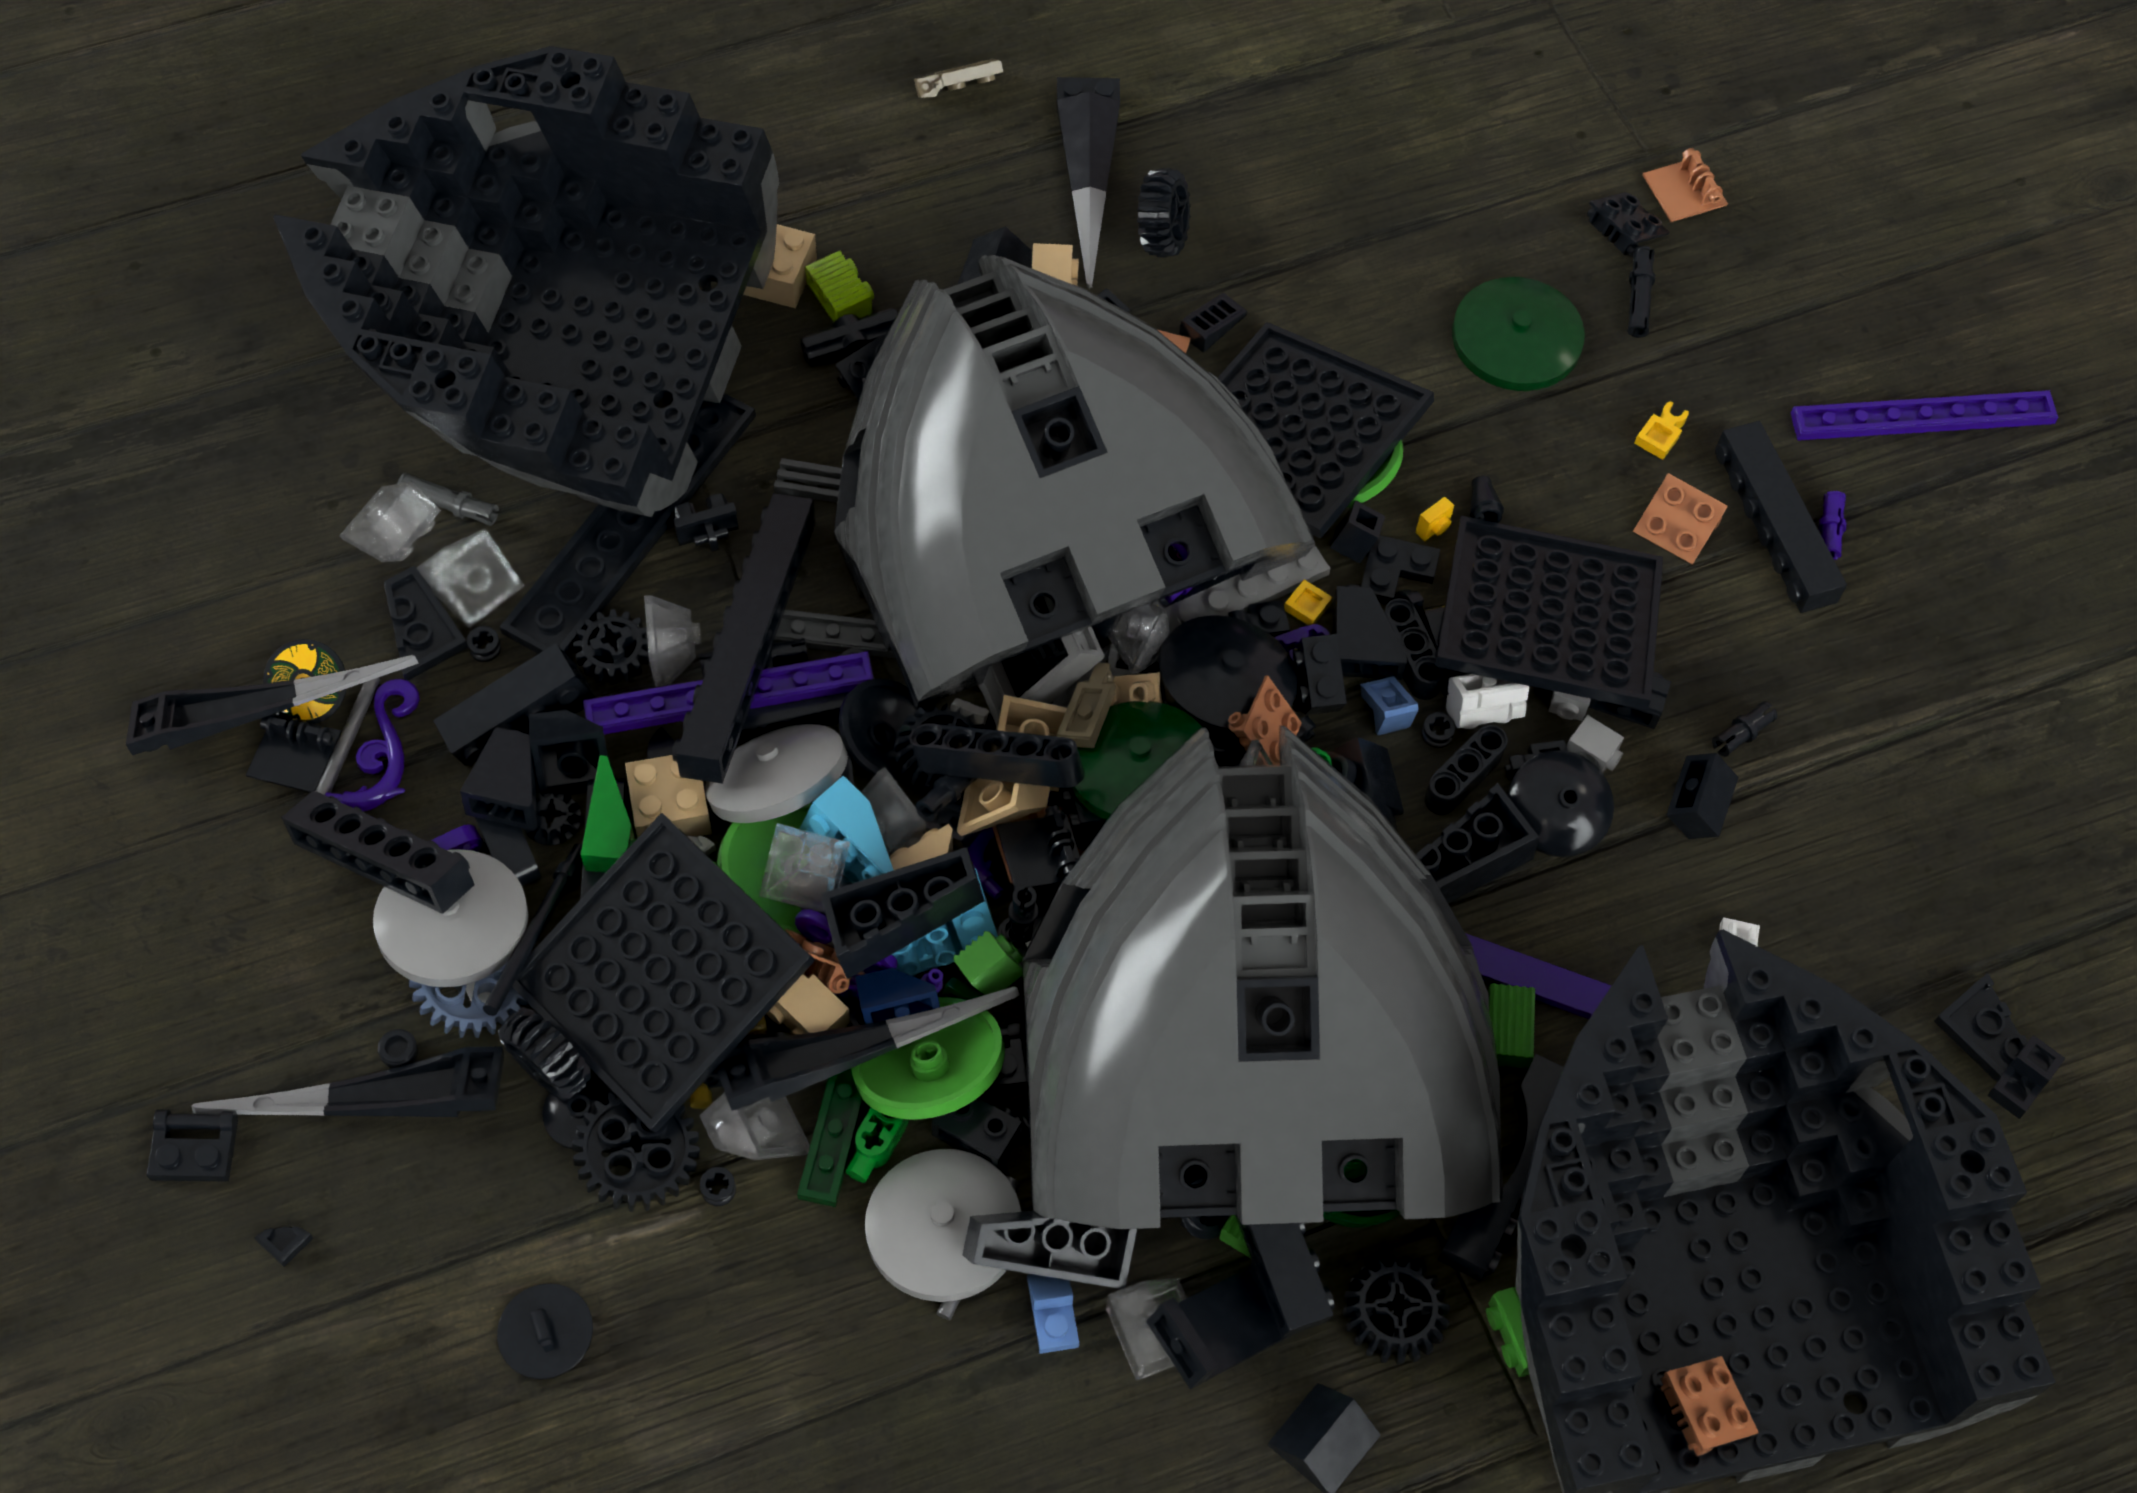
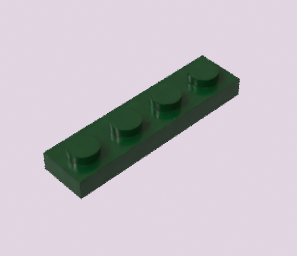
[797,1068,864,1207]

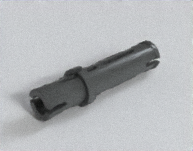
[397,472,499,526]

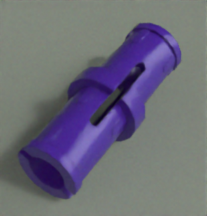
[1818,491,1847,560]

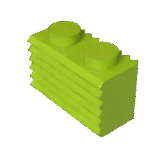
[805,250,874,322]

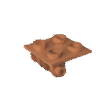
[1643,148,1728,222]
[1633,473,1728,565]
[1228,675,1302,765]
[785,929,865,994]
[1660,1356,1759,1456]

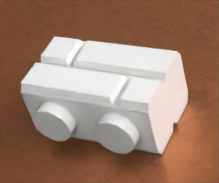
[1446,674,1529,729]

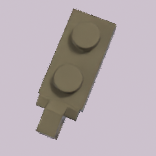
[914,59,1003,98]
[1057,663,1116,748]

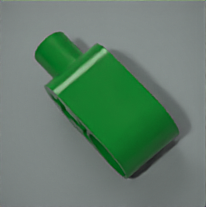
[845,1107,909,1183]

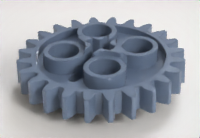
[409,962,528,1038]

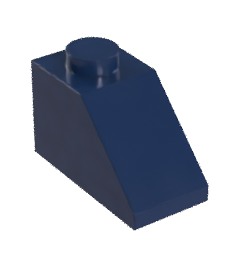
[855,968,940,1024]

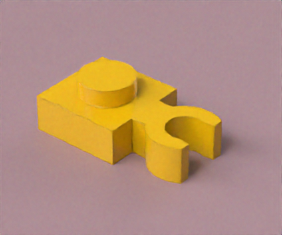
[1634,401,1689,460]

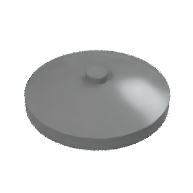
[705,724,848,823]
[373,849,528,987]
[865,1149,1021,1302]

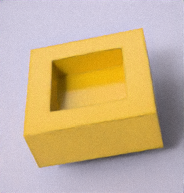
[1415,497,1454,542]
[1284,579,1333,625]

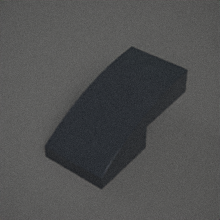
[1987,1035,2065,1119]

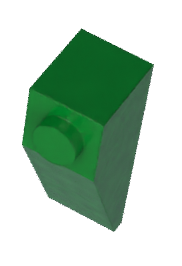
[581,755,636,873]

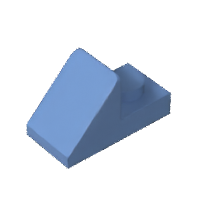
[1360,676,1419,735]
[1027,1274,1079,1354]

